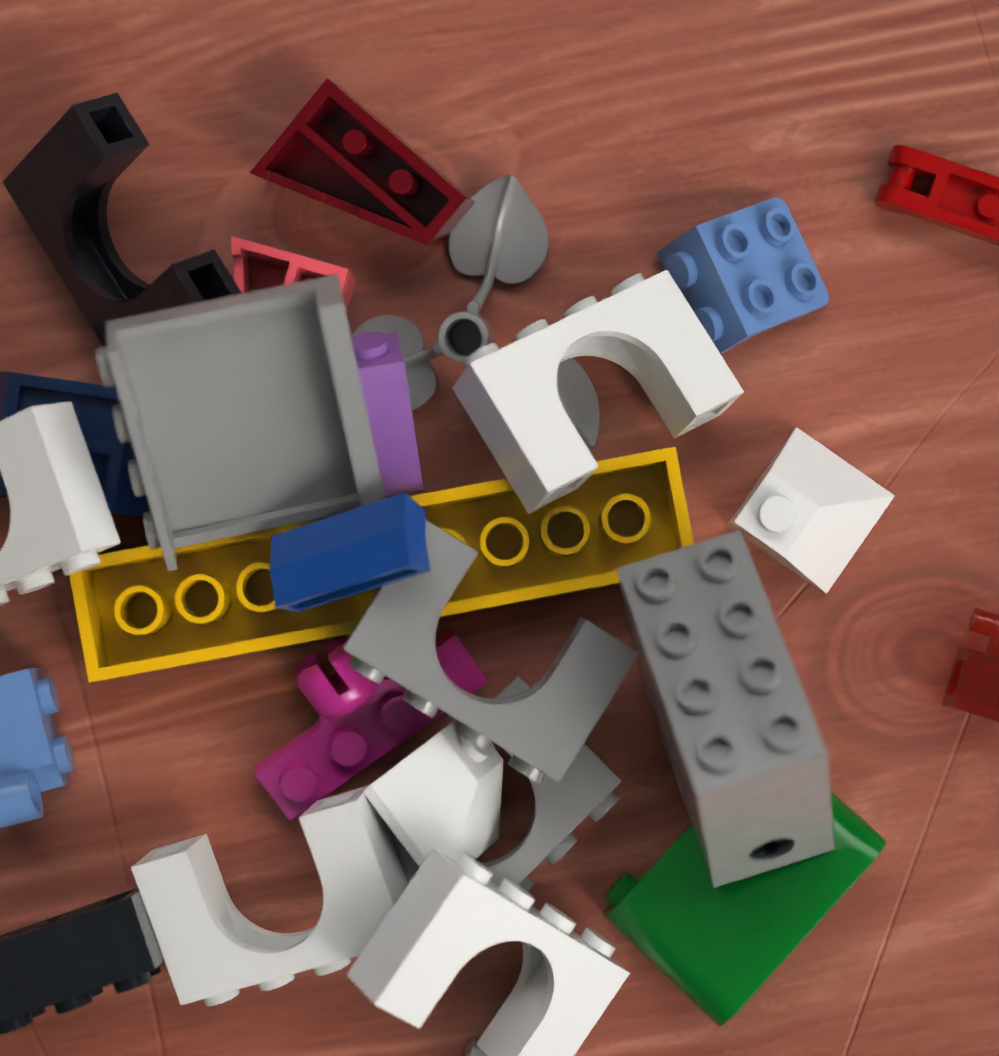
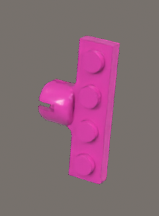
[253,628,488,821]

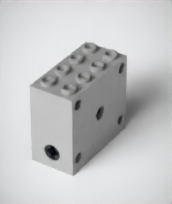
[617,530,834,888]

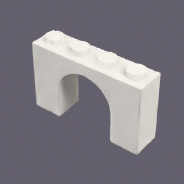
[452,270,744,514]
[0,402,121,606]
[131,785,408,1006]
[346,848,630,1056]

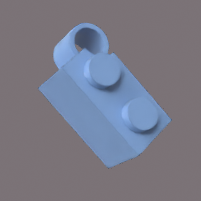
[0,667,75,829]

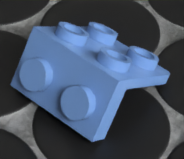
[656,197,829,354]

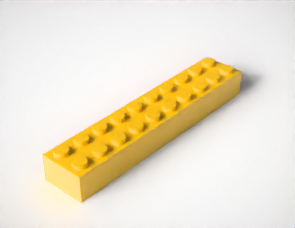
[69,446,694,683]

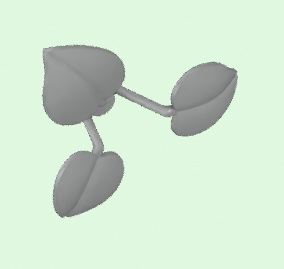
[351,175,600,449]

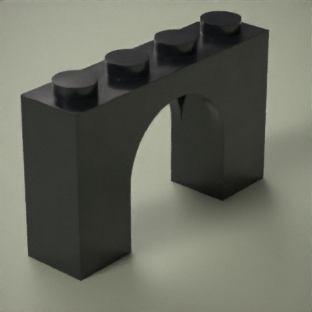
[2,92,242,347]

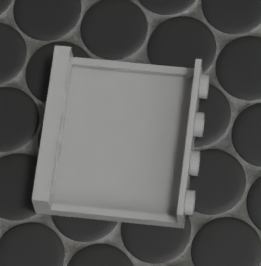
[97,274,385,571]

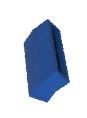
[270,492,431,613]

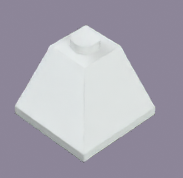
[727,427,895,594]
[362,719,503,868]

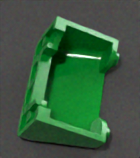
[603,790,886,1026]

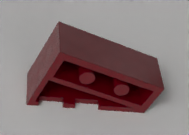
[250,78,475,248]

